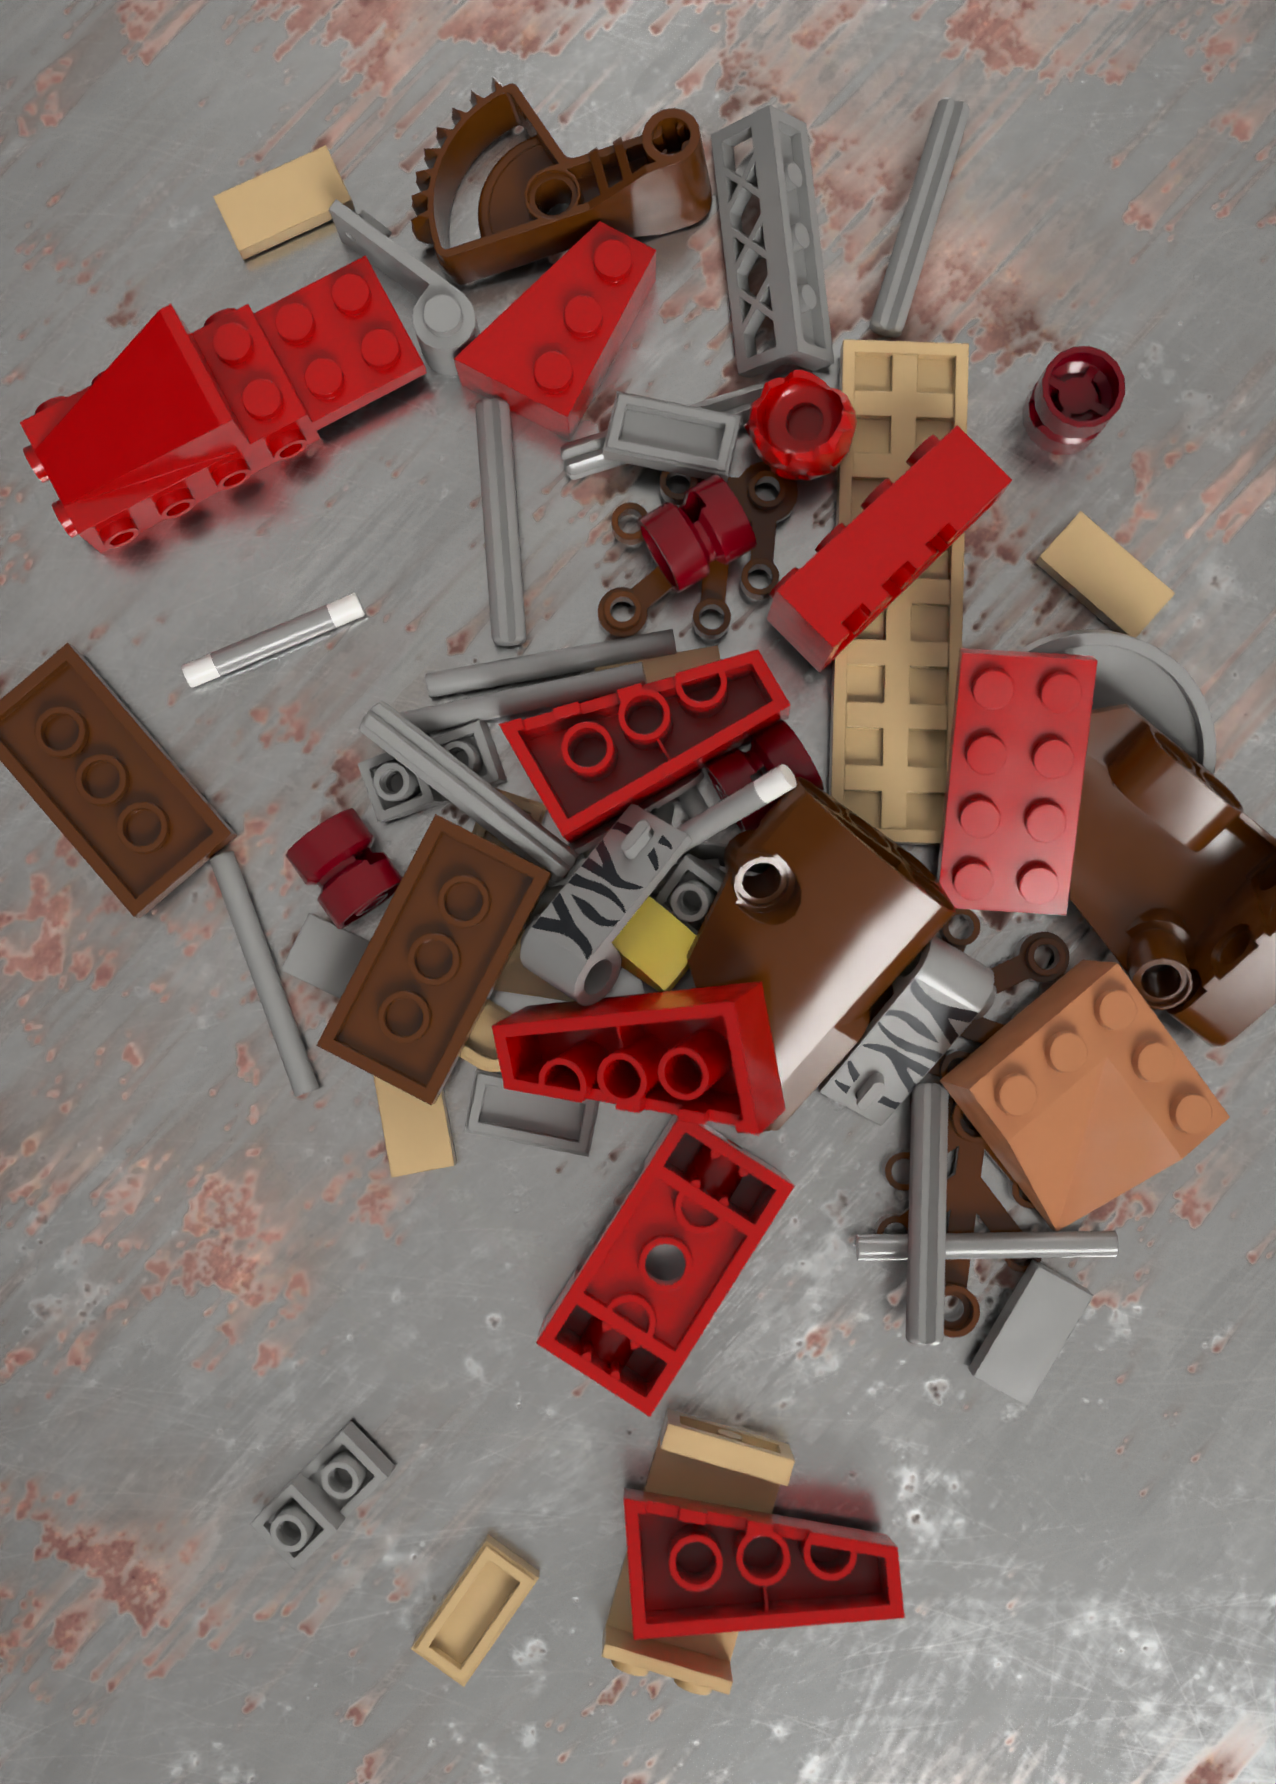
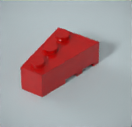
[454,221,656,441]

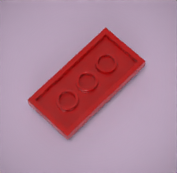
[937,648,1098,916]

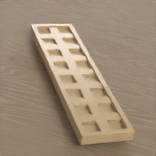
[829,339,969,846]

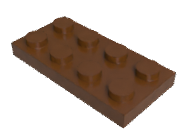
[0,643,237,918]
[316,814,553,1105]

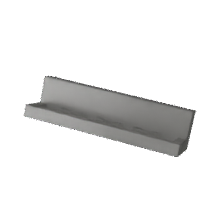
[711,105,834,378]

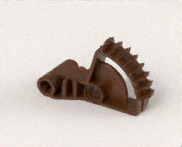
[411,77,713,285]

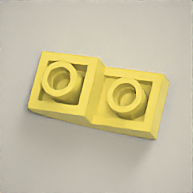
[612,896,696,992]

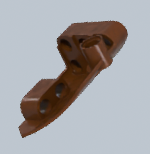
[1069,704,1276,1048]
[687,776,956,1134]

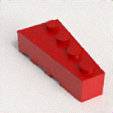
[767,425,1012,673]
[499,649,791,844]
[492,981,786,1135]
[624,1487,905,1640]

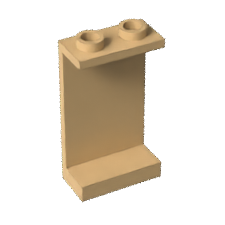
[601,1408,795,1695]

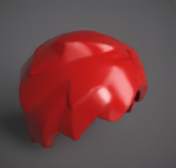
[744,369,857,480]

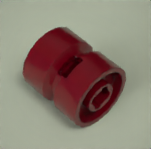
[1023,346,1125,455]
[637,474,757,593]
[705,720,824,832]
[286,808,403,929]

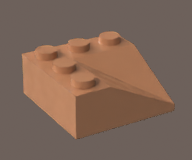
[939,959,1230,1231]

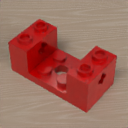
[536,1115,795,1417]

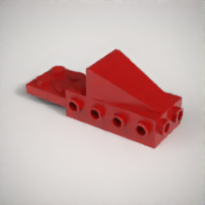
[20,255,427,553]

